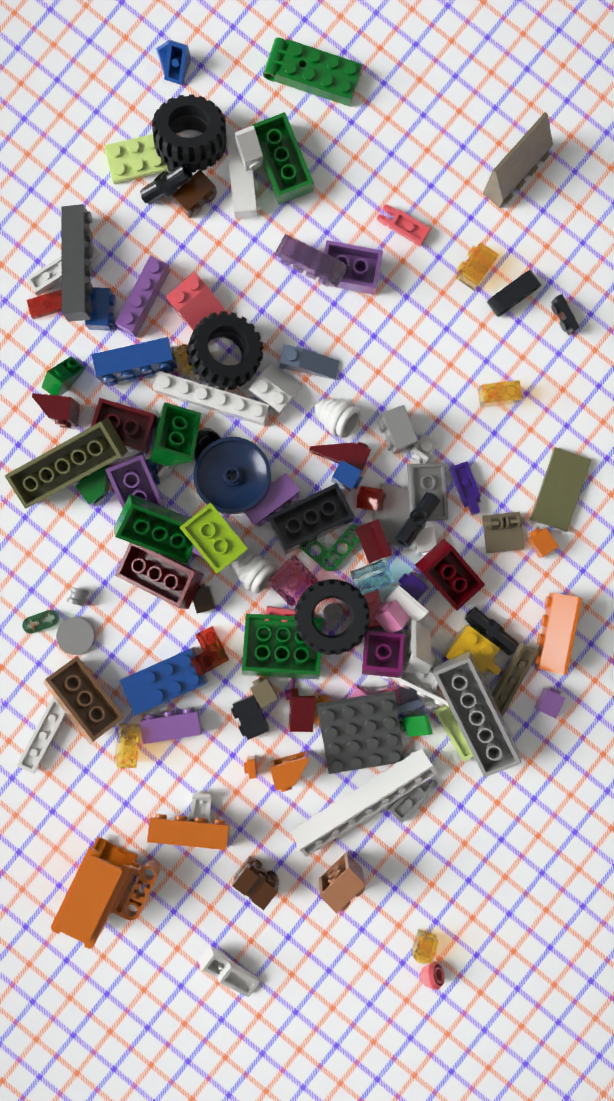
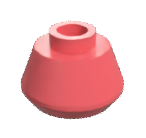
[420,961,445,990]

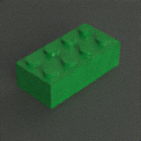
[249,112,314,205]
[114,494,195,564]

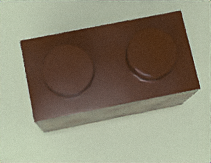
[172,170,217,218]

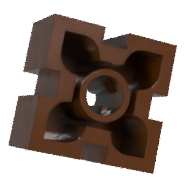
[232,857,279,911]

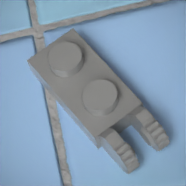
[388,780,438,823]

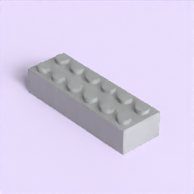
[433,651,521,778]

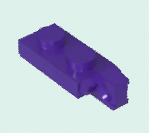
[449,461,481,515]

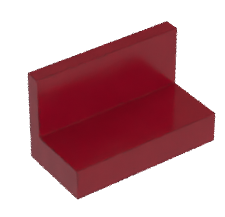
[355,519,392,564]
[289,688,315,732]

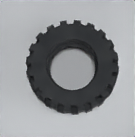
[152,94,227,173]
[187,311,264,390]
[295,579,370,655]

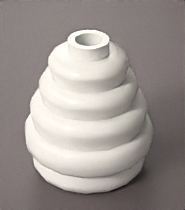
[314,398,360,438]
[232,551,277,594]

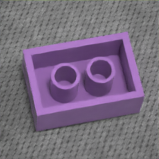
[319,240,383,295]
[105,452,165,509]

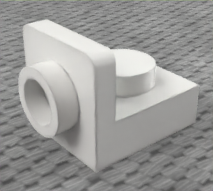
[410,434,439,463]

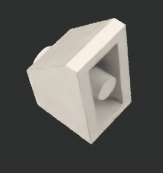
[235,126,264,171]

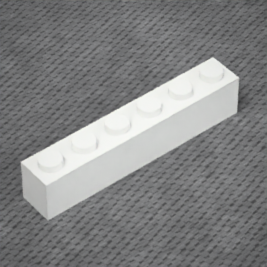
[153,371,270,426]

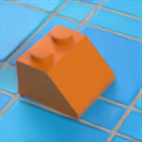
[270,750,309,792]

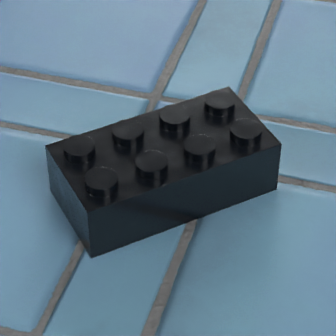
[268,483,355,555]

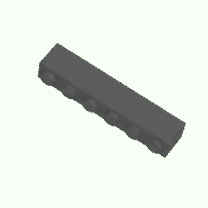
[61,204,93,322]

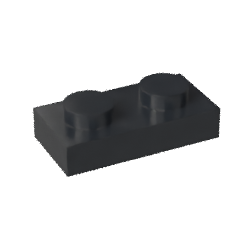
[551,294,580,335]

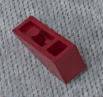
[309,442,371,473]

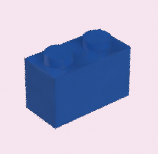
[85,287,116,331]
[331,460,363,492]

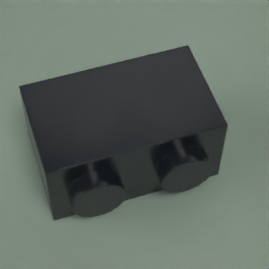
[231,694,270,740]

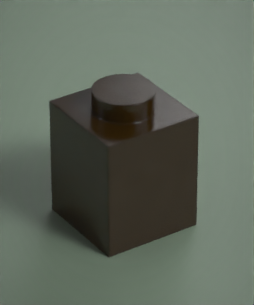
[193,584,217,614]

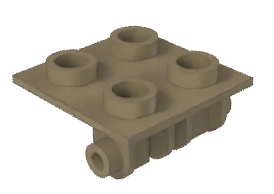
[482,512,524,553]

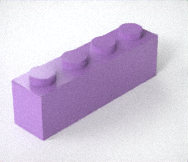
[115,255,170,337]

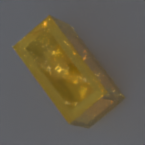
[456,242,499,291]
[478,380,522,408]
[114,723,141,768]

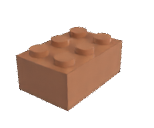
[319,851,366,914]

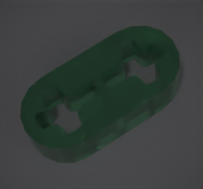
[22,610,60,634]

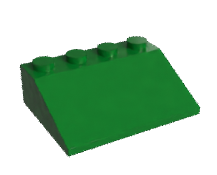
[242,614,323,680]

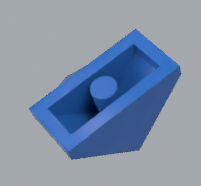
[156,39,191,85]

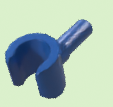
[146,459,160,485]

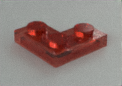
[190,626,229,676]

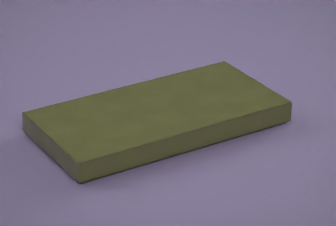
[530,447,591,532]

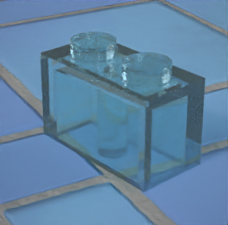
[350,558,395,595]

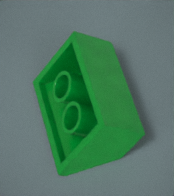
[150,402,201,466]

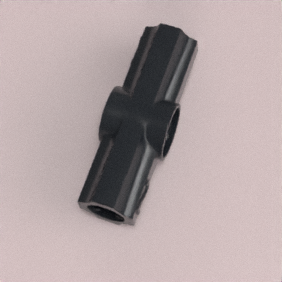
[140,163,194,205]
[395,492,440,548]
[464,606,519,656]

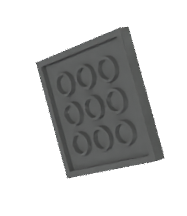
[317,691,404,774]

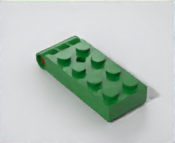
[263,37,363,107]

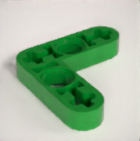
[300,525,360,571]

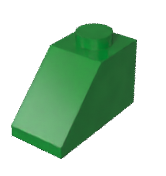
[399,710,433,737]

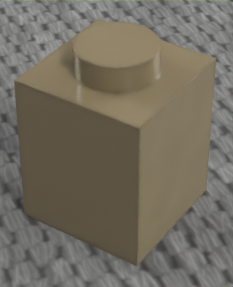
[250,676,279,709]

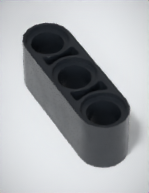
[487,269,542,317]

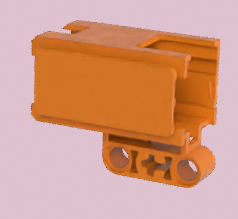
[51,836,160,949]

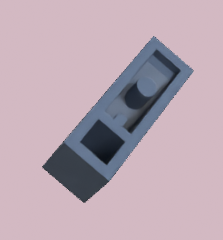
[280,344,340,380]

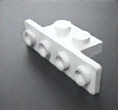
[382,665,449,707]

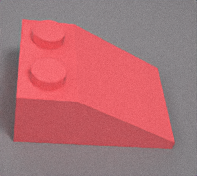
[166,272,229,342]

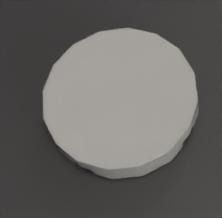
[56,617,96,655]

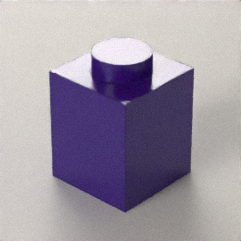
[398,572,429,601]

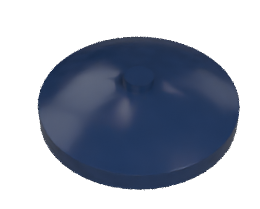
[193,437,271,514]

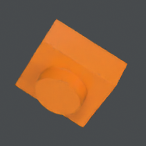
[244,755,258,779]

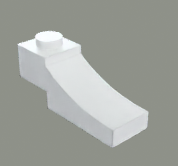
[198,946,260,998]

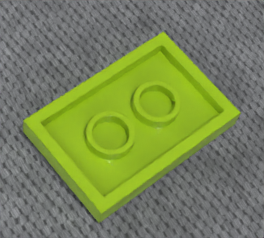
[179,502,248,574]

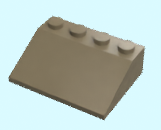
[482,112,553,208]

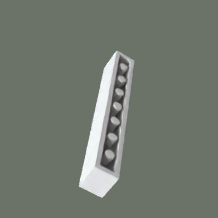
[290,748,437,857]

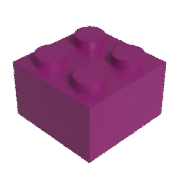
[362,631,405,678]

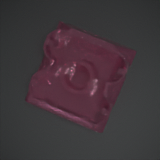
[267,555,319,607]

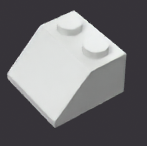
[249,363,303,416]
[381,585,429,628]
[404,620,435,674]

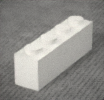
[226,136,260,219]

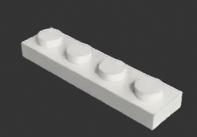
[26,241,101,296]
[16,697,66,774]

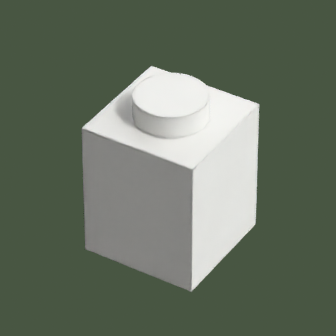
[414,526,437,556]

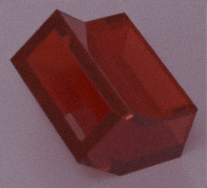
[356,486,386,511]

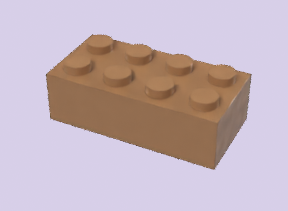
[43,656,125,744]

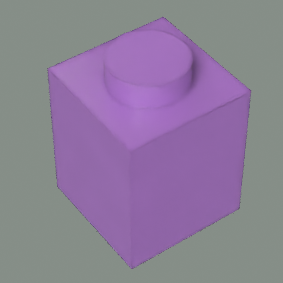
[534,687,565,719]

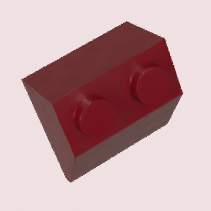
[32,393,80,429]

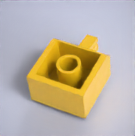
[443,624,502,675]

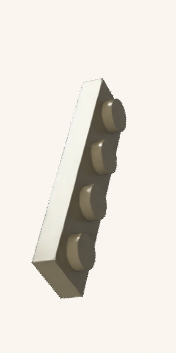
[491,642,539,717]

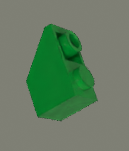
[41,356,86,396]
[75,464,110,506]

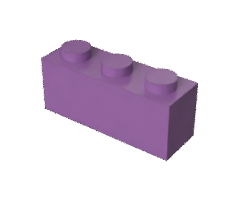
[244,473,300,527]
[140,707,203,744]

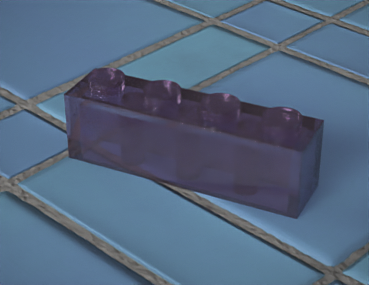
[274,234,348,288]

